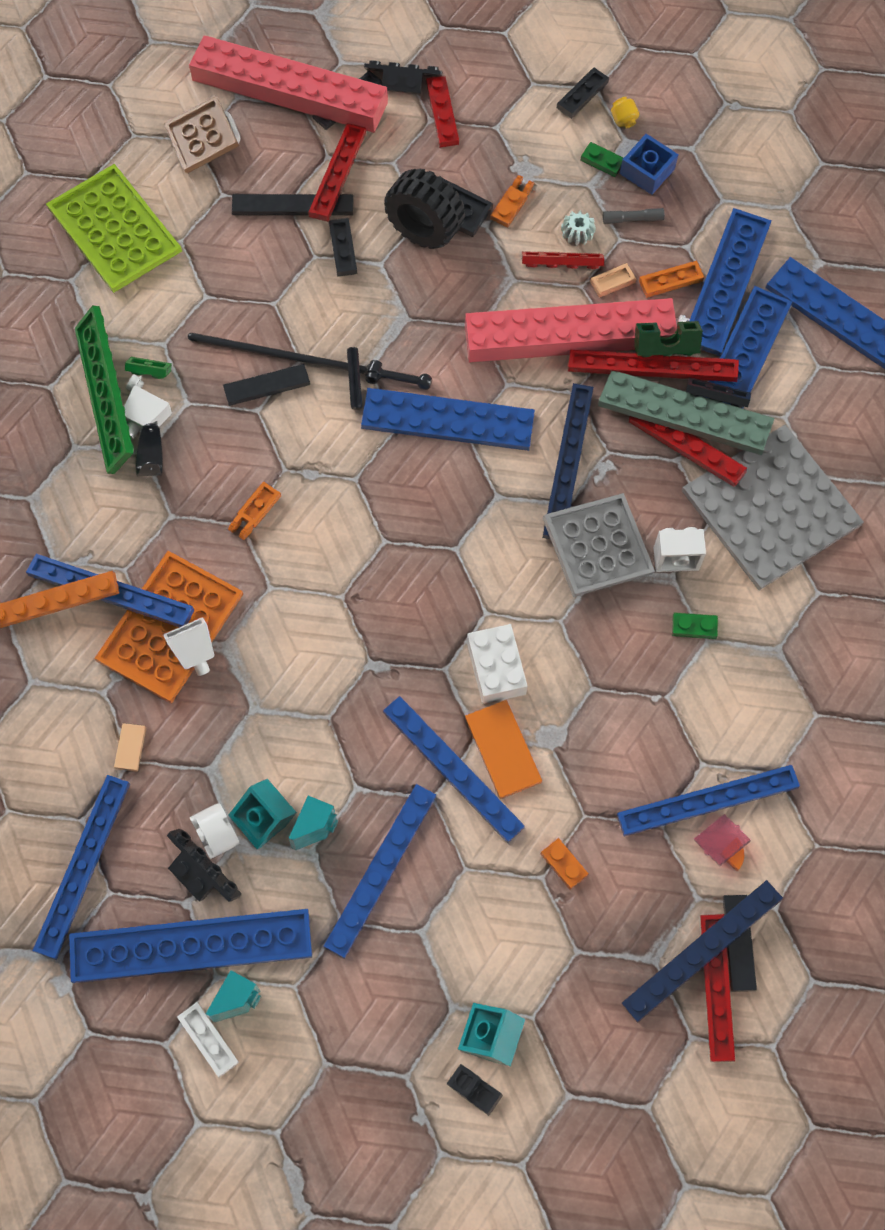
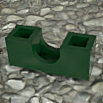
[634,321,703,357]

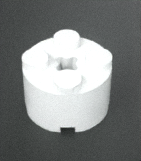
[190,802,240,859]

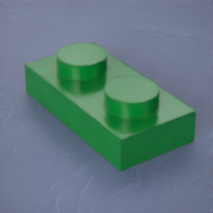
[580,142,623,177]
[125,357,172,379]
[672,613,718,639]

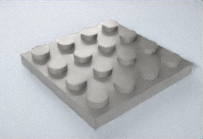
[543,493,655,597]

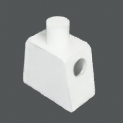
[124,386,172,440]
[163,617,214,676]

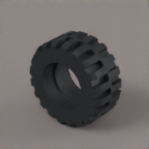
[384,169,465,249]

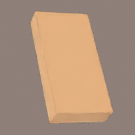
[590,263,636,298]
[114,723,146,772]

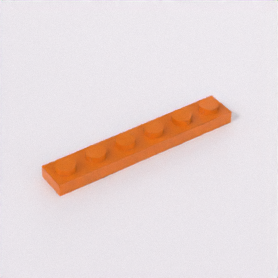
[0,571,119,628]

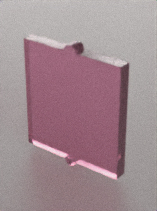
[694,814,751,866]

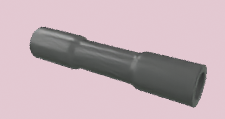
[603,208,665,224]

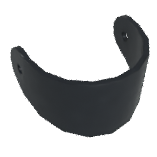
[136,423,163,477]

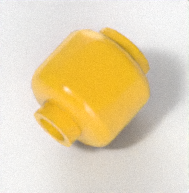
[611,97,640,129]

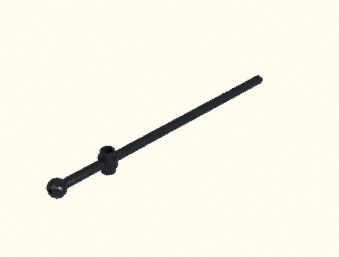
[188,333,432,390]

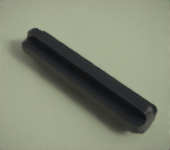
[347,347,362,410]

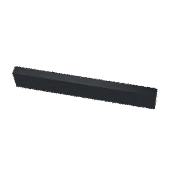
[232,194,353,215]

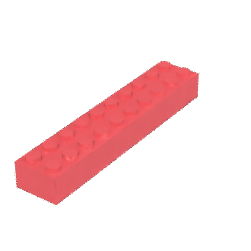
[189,35,388,133]
[465,298,677,362]

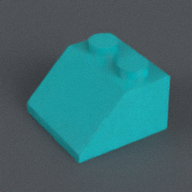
[228,779,297,849]
[289,795,338,850]
[206,970,261,1022]
[458,1003,526,1067]

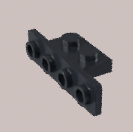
[364,60,443,94]
[167,829,242,902]

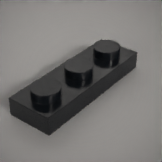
[556,67,609,119]
[329,218,357,277]
[686,377,751,408]

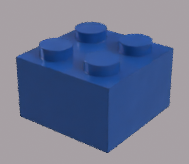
[620,134,679,195]

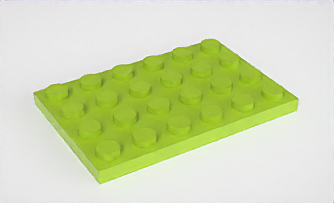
[46,164,182,293]

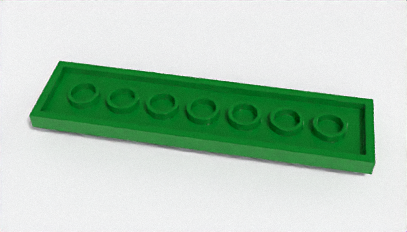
[74,305,134,474]

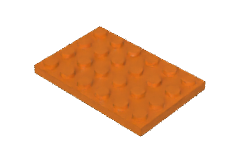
[94,551,243,704]

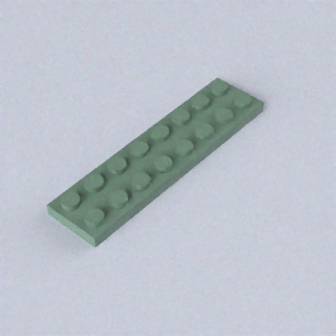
[598,371,775,455]

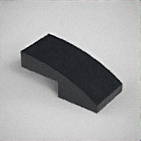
[447,1064,503,1116]

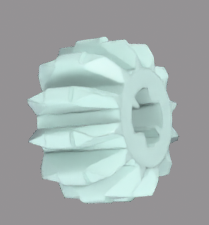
[561,210,596,246]

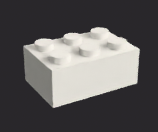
[467,624,528,704]

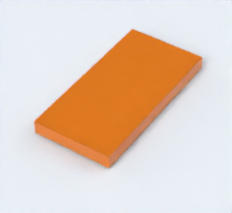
[465,700,542,799]

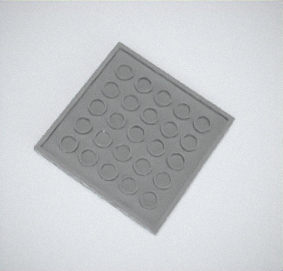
[682,425,864,590]

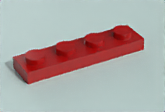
[426,76,459,148]
[521,251,605,269]

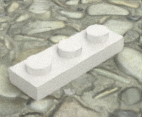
[177,1002,239,1078]

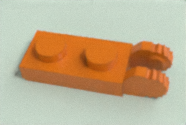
[490,175,534,228]
[228,482,281,540]

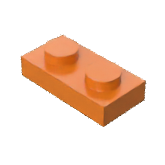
[540,838,589,890]

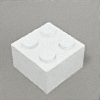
[653,527,706,572]

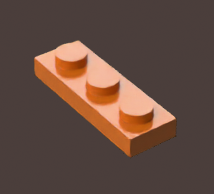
[639,260,704,298]

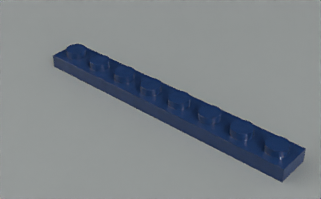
[542,383,594,540]
[622,880,783,1023]

